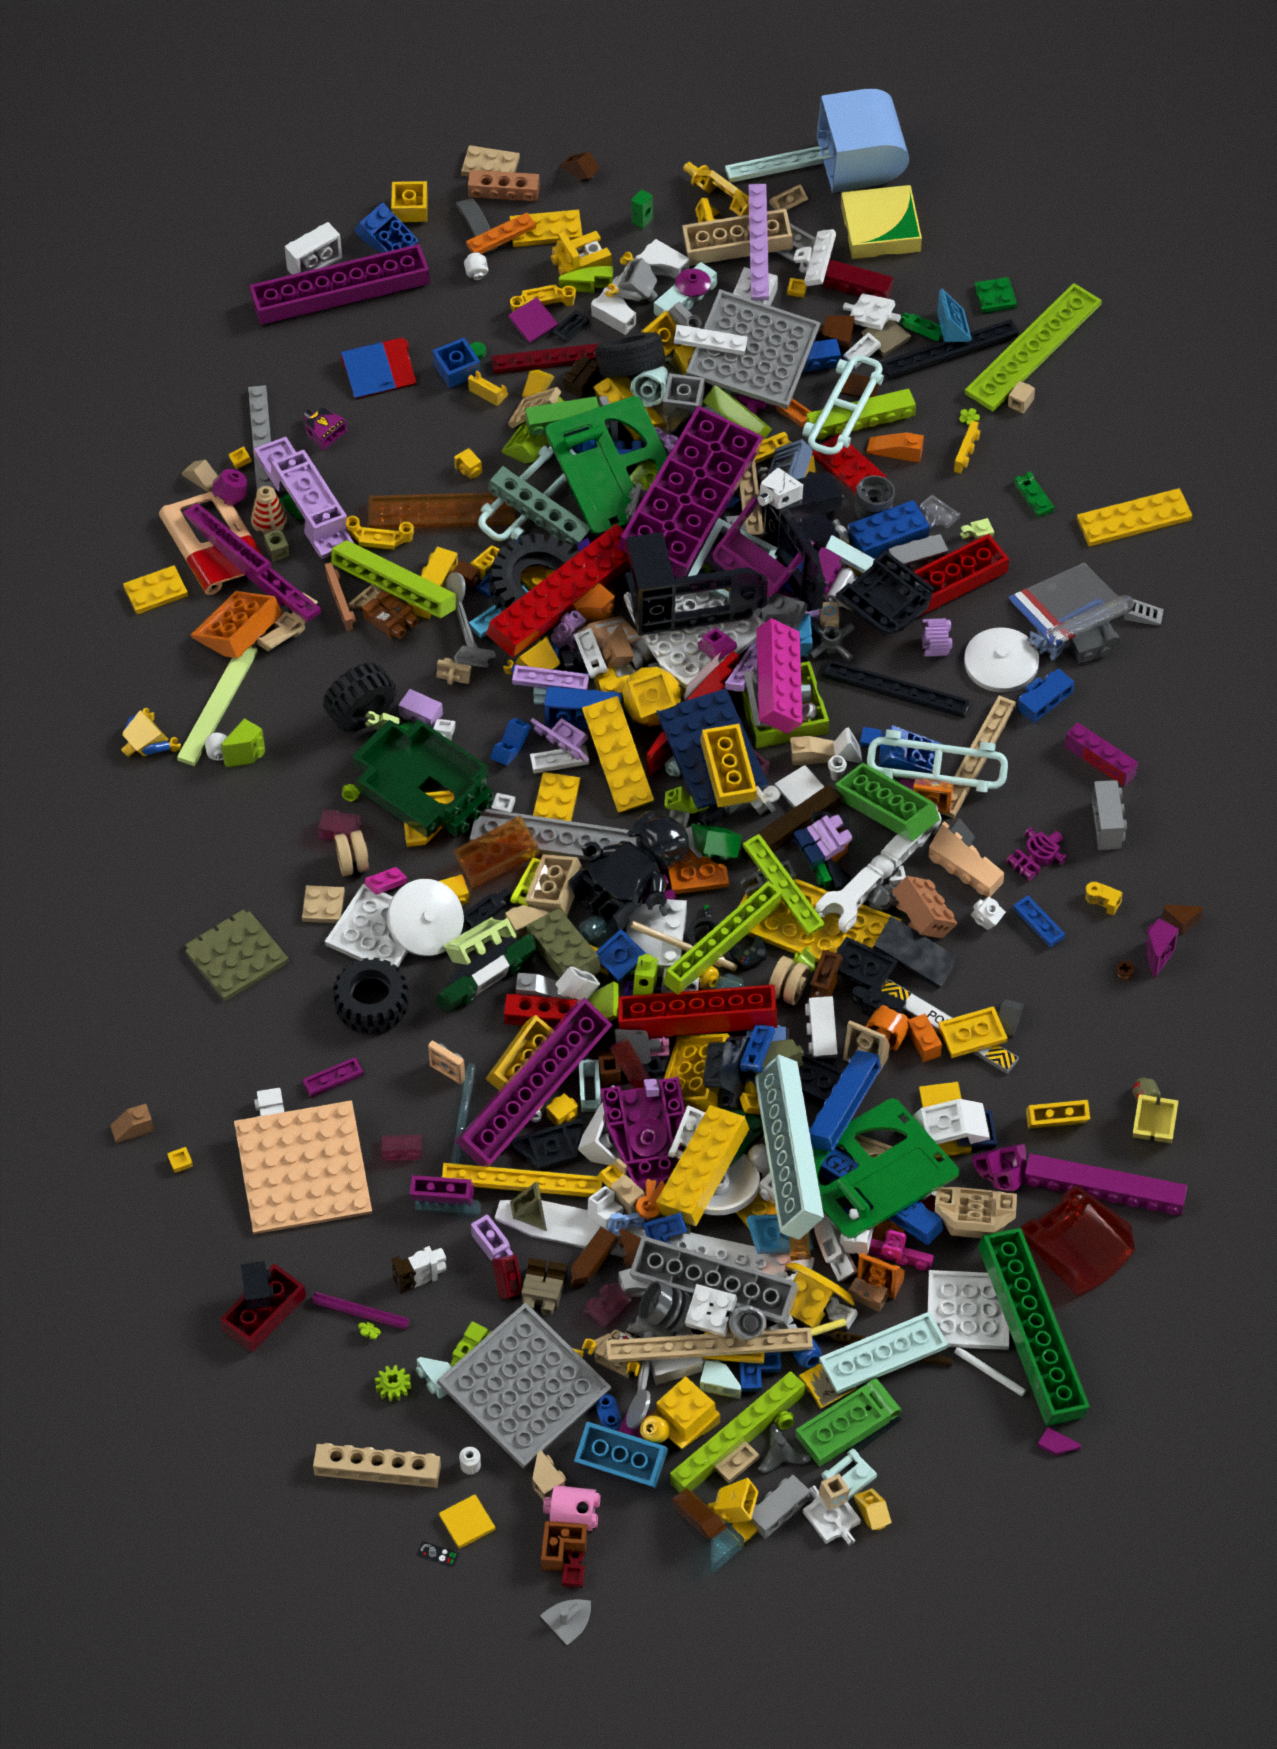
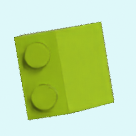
[221,718,265,767]

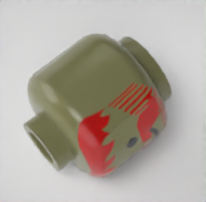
[1132,1077,1161,1104]

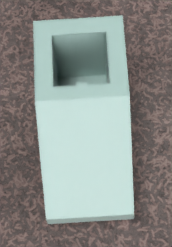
[416,1357,452,1399]

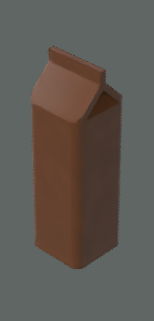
[570,1226,618,1289]
[672,1488,728,1539]

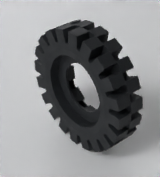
[488,534,579,630]

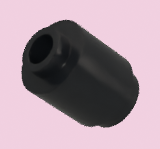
[698,804,725,826]

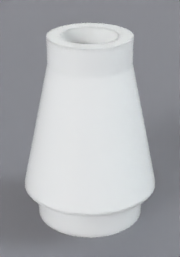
[828,755,847,781]

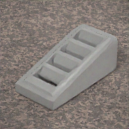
[1124,598,1164,626]

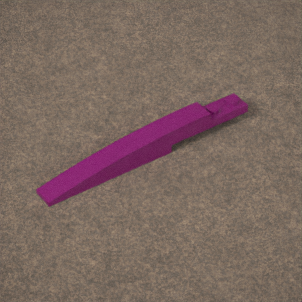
[183,503,321,622]

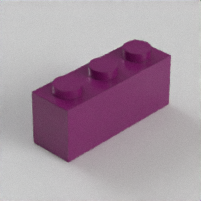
[410,1175,474,1206]

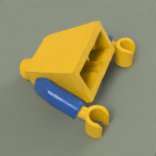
[503,635,561,674]
[121,708,181,757]

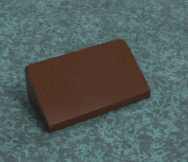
[840,373,879,398]

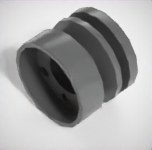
[854,475,895,520]
[639,1280,691,1333]

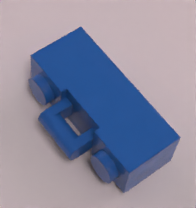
[1018,668,1074,724]

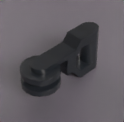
[625,1055,666,1080]

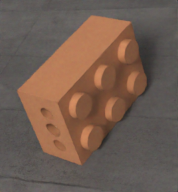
[892,876,958,939]

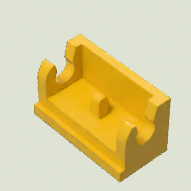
[468,370,508,406]

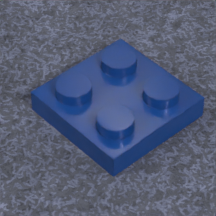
[596,929,646,983]

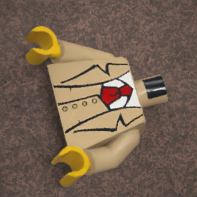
[581,1328,641,1378]

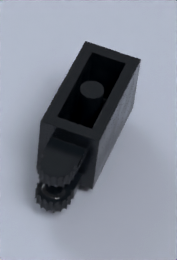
[852,986,907,1017]

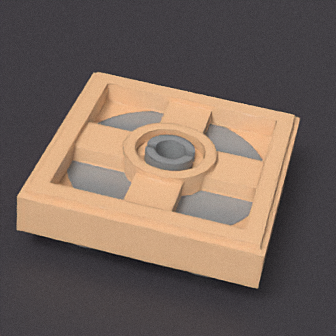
[428,1040,466,1085]

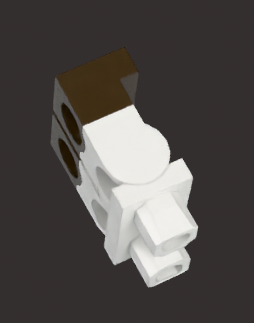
[391,1246,447,1294]

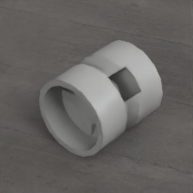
[629,638,654,671]

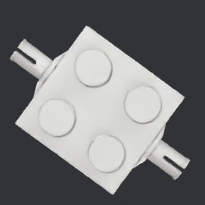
[843,293,901,330]
[803,1486,861,1546]

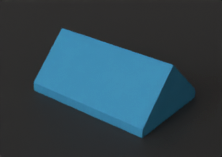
[937,289,972,342]

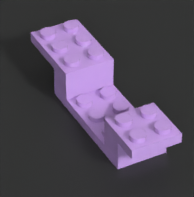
[253,437,354,559]

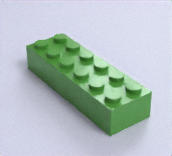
[835,763,940,842]

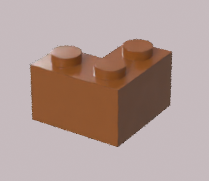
[541,1521,587,1572]

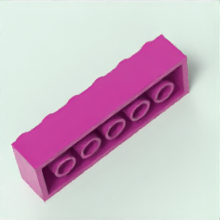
[757,618,803,734]

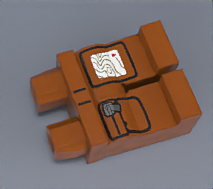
[362,590,418,639]

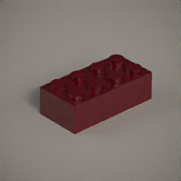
[220,1263,306,1353]

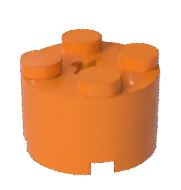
[865,1005,909,1052]

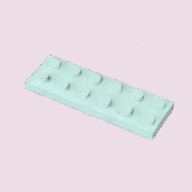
[819,1311,948,1394]

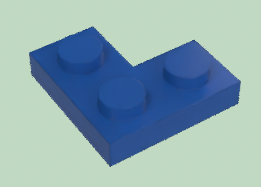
[643,1212,687,1244]
[740,1352,781,1392]

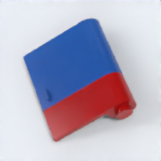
[340,337,417,399]

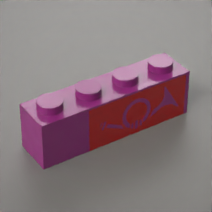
[1065,722,1138,787]

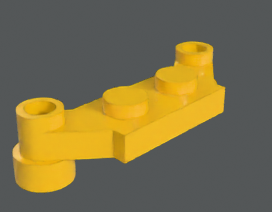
[510,284,576,312]
[346,516,414,550]

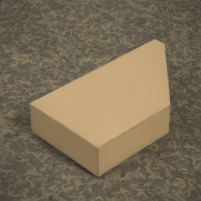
[348,584,382,609]

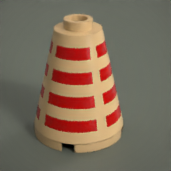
[251,486,287,534]

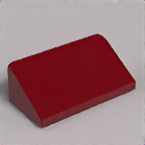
[492,1254,523,1299]

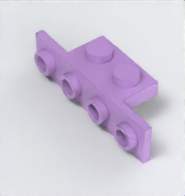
[530,718,588,762]

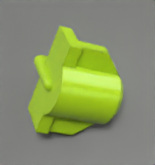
[793,946,815,974]

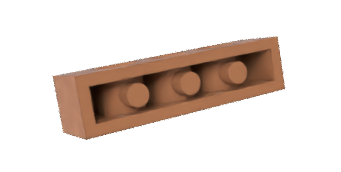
[468,170,540,201]

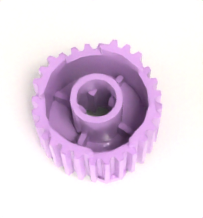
[921,618,952,656]

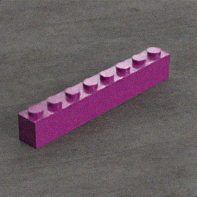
[1024,1153,1187,1215]

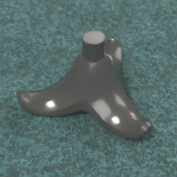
[758,1424,811,1474]

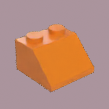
[573,583,615,626]

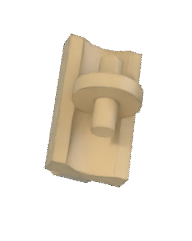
[436,658,471,685]

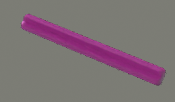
[312,1292,409,1330]

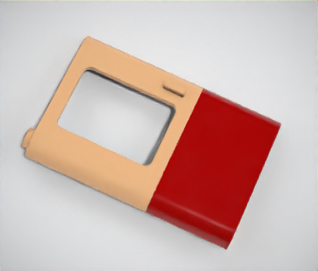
[159,491,265,595]

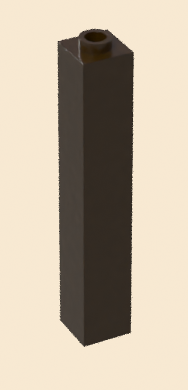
[741,784,841,867]

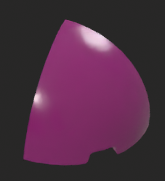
[971,1144,1026,1191]

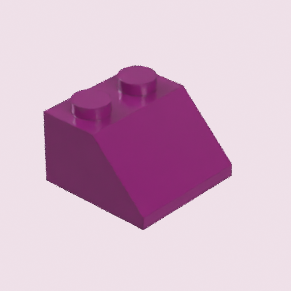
[1145,918,1179,977]

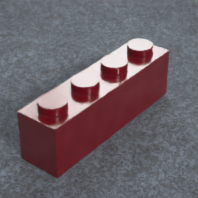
[820,259,894,299]

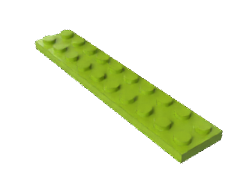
[965,283,1102,412]

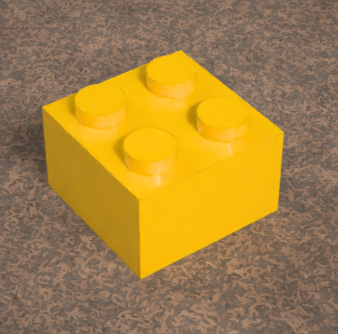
[391,181,428,222]

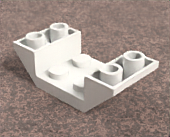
[906,1099,990,1144]

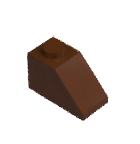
[560,151,600,180]

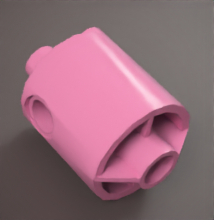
[543,1485,601,1531]

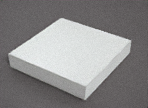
[775,765,824,808]

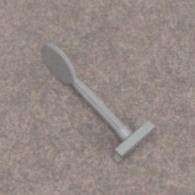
[443,572,496,668]
[626,1315,673,1429]

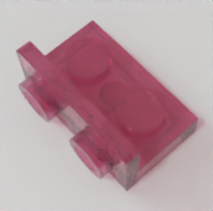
[381,1134,422,1162]
[583,1282,631,1328]

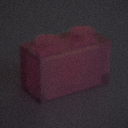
[318,810,362,844]

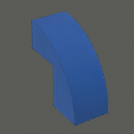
[490,718,532,766]

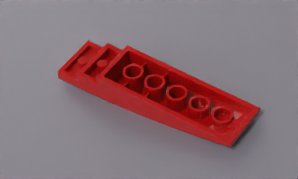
[647,651,739,777]

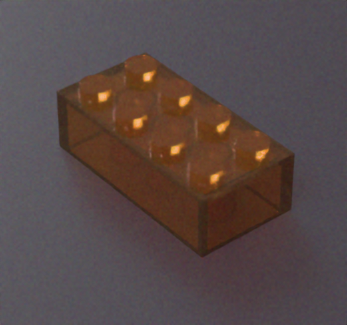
[453,815,540,890]

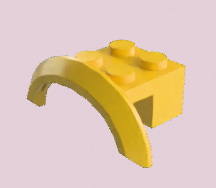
[785,1262,854,1328]

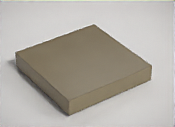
[860,320,911,357]

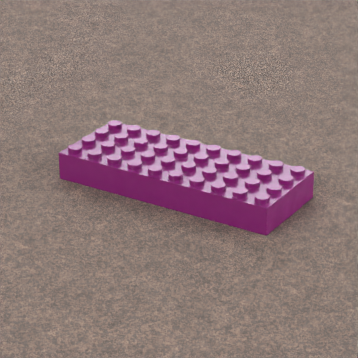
[618,406,763,578]

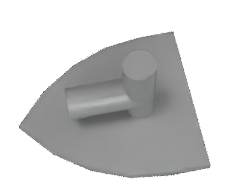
[540,1599,591,1646]

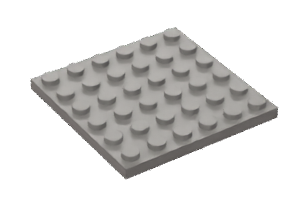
[686,289,821,409]
[437,1303,612,1469]

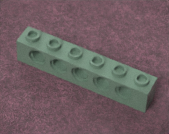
[488,466,591,551]

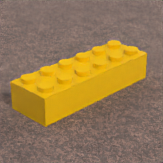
[656,1105,749,1226]

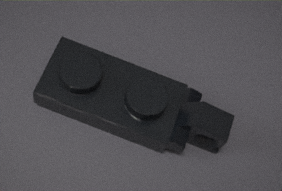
[463,888,511,928]

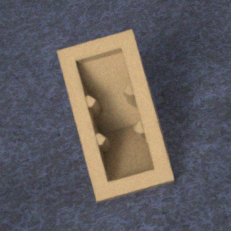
[182,459,218,492]

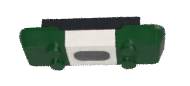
[435,934,536,1013]

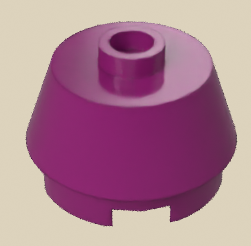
[212,469,247,505]

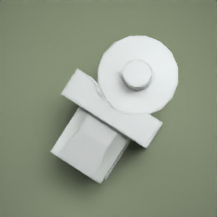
[750,786,780,815]

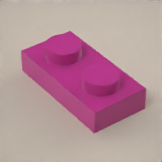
[365,867,407,895]

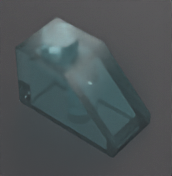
[711,1522,744,1573]

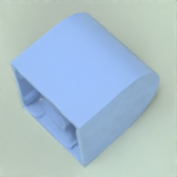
[817,89,909,193]

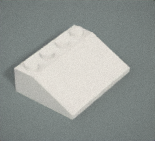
[626,899,687,977]

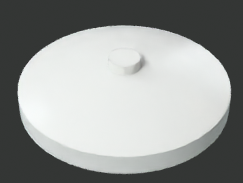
[964,628,1039,693]
[387,879,464,957]
[704,1154,760,1215]

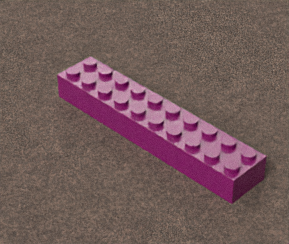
[249,244,430,325]
[454,997,613,1167]

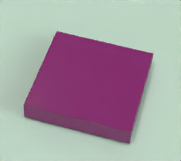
[508,297,558,344]

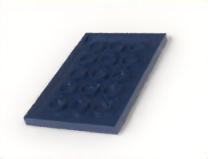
[655,688,768,810]

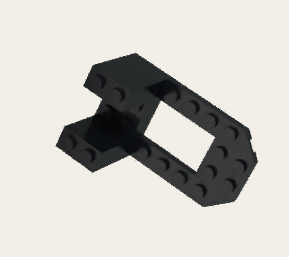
[763,472,844,612]
[625,532,768,636]

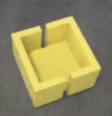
[1133,1094,1178,1144]

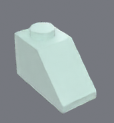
[700,1360,741,1399]

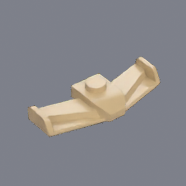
[257,593,318,652]

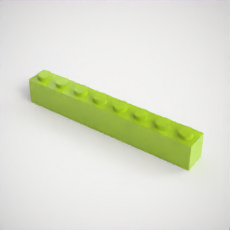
[331,540,456,618]
[664,881,783,995]
[670,1371,805,1493]

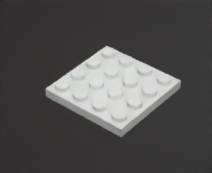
[325,884,408,967]
[928,1270,1009,1350]

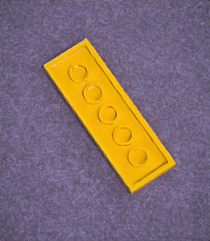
[1077,488,1193,547]
[582,696,654,814]

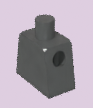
[615,1029,661,1071]

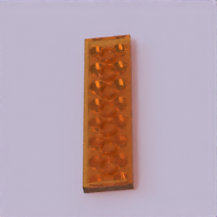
[369,492,515,529]

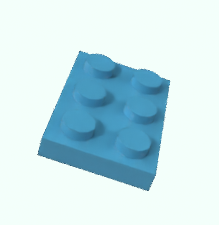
[746,1214,814,1254]

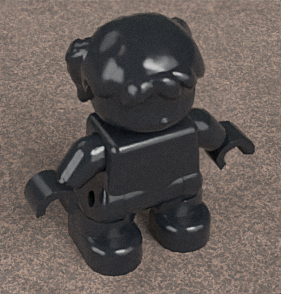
[568,811,689,932]

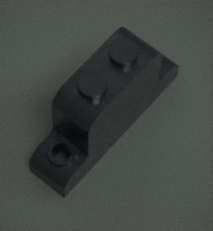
[703,1036,750,1111]

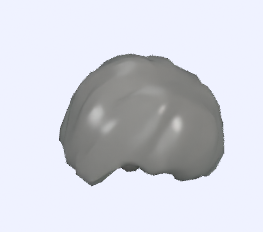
[747,1143,770,1180]
[729,1305,766,1341]

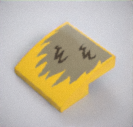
[799,1364,857,1410]

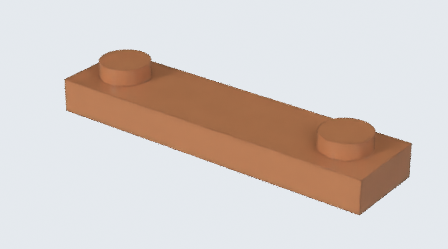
[325,562,355,632]

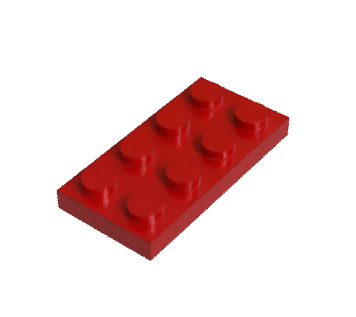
[812,433,887,496]

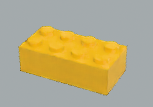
[700,724,757,807]

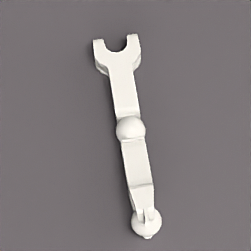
[815,804,942,933]

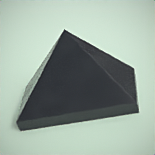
[824,858,851,891]

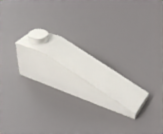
[578,1085,623,1165]

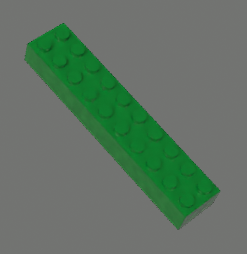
[978,1228,1090,1426]

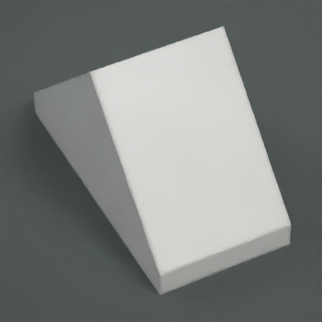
[833,727,862,763]

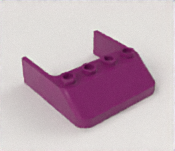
[713,497,815,598]

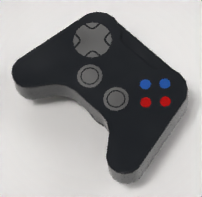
[730,936,768,969]

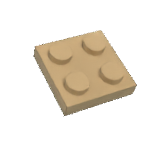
[302,885,345,924]

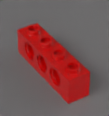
[504,994,579,1028]

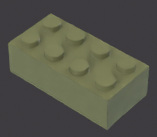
[526,908,601,978]

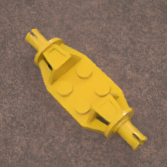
[683,162,749,216]

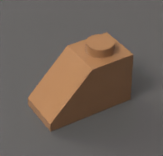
[601,625,634,667]
[110,1104,154,1143]

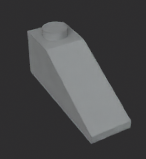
[516,973,572,999]

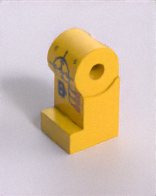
[1085,882,1122,916]

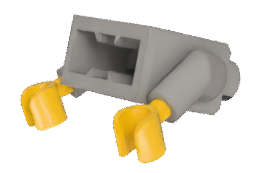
[605,252,657,302]

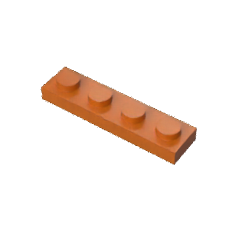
[466,213,536,254]

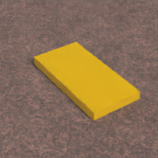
[919,1082,972,1158]

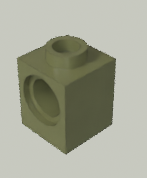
[264,529,290,562]

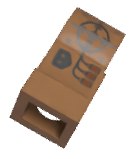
[847,1278,888,1313]

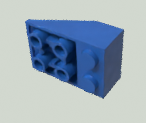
[354,202,419,253]
[879,725,941,774]

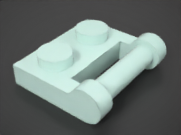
[821,1448,877,1501]

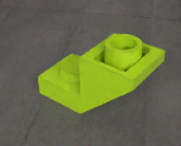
[664,786,709,814]

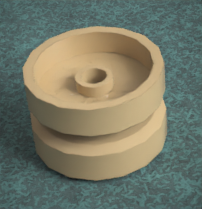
[334,830,369,876]
[769,956,810,1006]

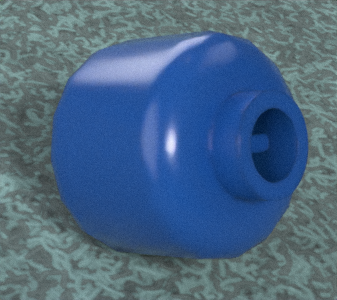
[792,1339,822,1368]

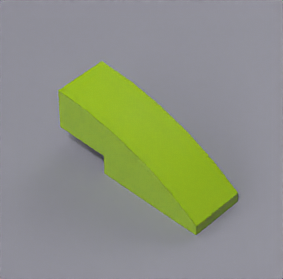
[559,266,614,293]

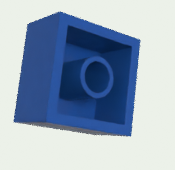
[432,338,481,388]

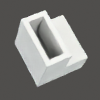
[587,1186,623,1229]

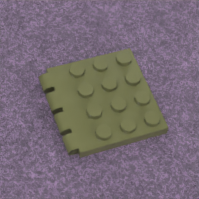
[185,909,289,1002]

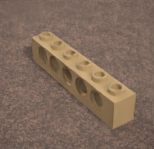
[313,1443,441,1488]

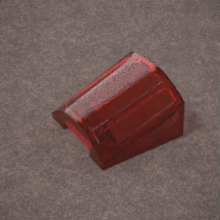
[1020,1185,1135,1295]

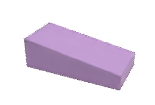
[644,1079,659,1097]

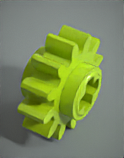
[375,1365,411,1402]

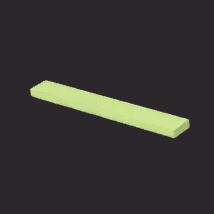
[177,646,258,766]

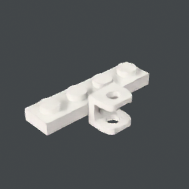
[794,229,836,286]

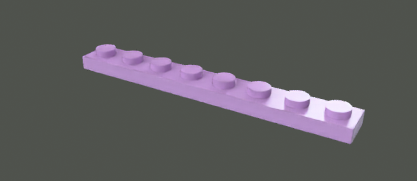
[749,184,769,301]

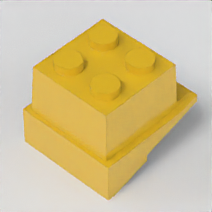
[646,1376,720,1450]

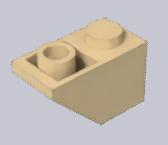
[532,1450,566,1501]

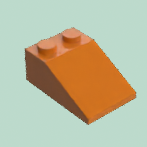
[857,1253,905,1299]

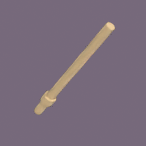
[630,921,737,971]

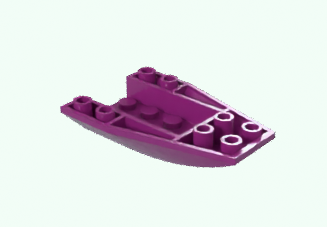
[600,1077,685,1194]

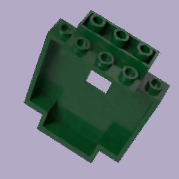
[352,719,494,838]

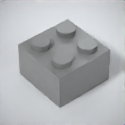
[663,373,705,415]

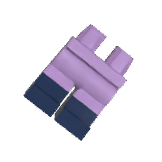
[793,815,852,869]

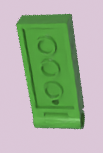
[796,1379,902,1467]

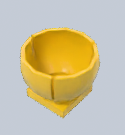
[622,667,682,727]

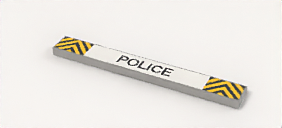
[881,979,1019,1074]

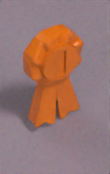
[635,1179,666,1220]

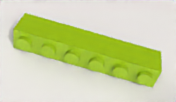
[806,388,916,440]

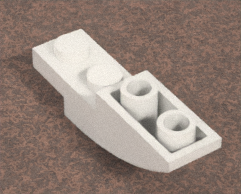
[814,1212,858,1282]

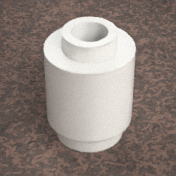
[459,1447,481,1475]

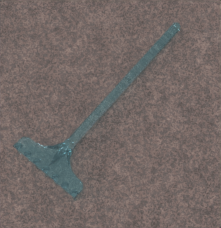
[415,1063,481,1215]

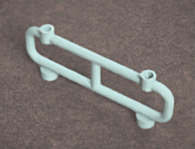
[802,355,884,455]
[478,446,577,541]
[867,730,1008,792]

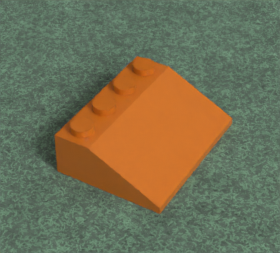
[191,591,283,658]

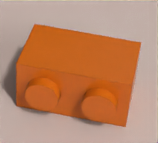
[907,1013,942,1063]

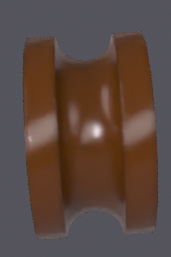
[1116,961,1134,980]

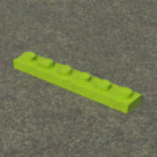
[743,834,825,936]

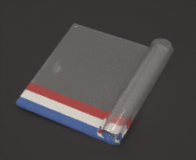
[1009,562,1134,646]

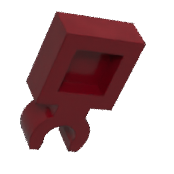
[562,1550,585,1588]

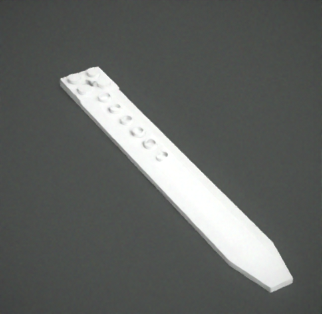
[495,1200,814,1281]

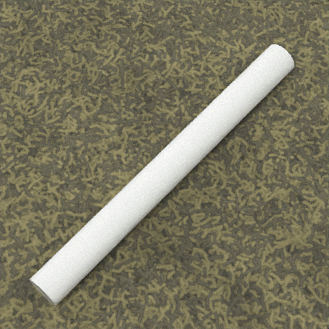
[954,1346,1027,1397]

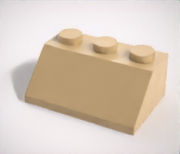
[525,854,583,917]

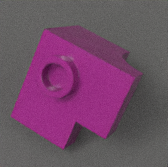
[697,627,737,660]

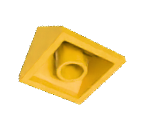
[641,310,679,357]

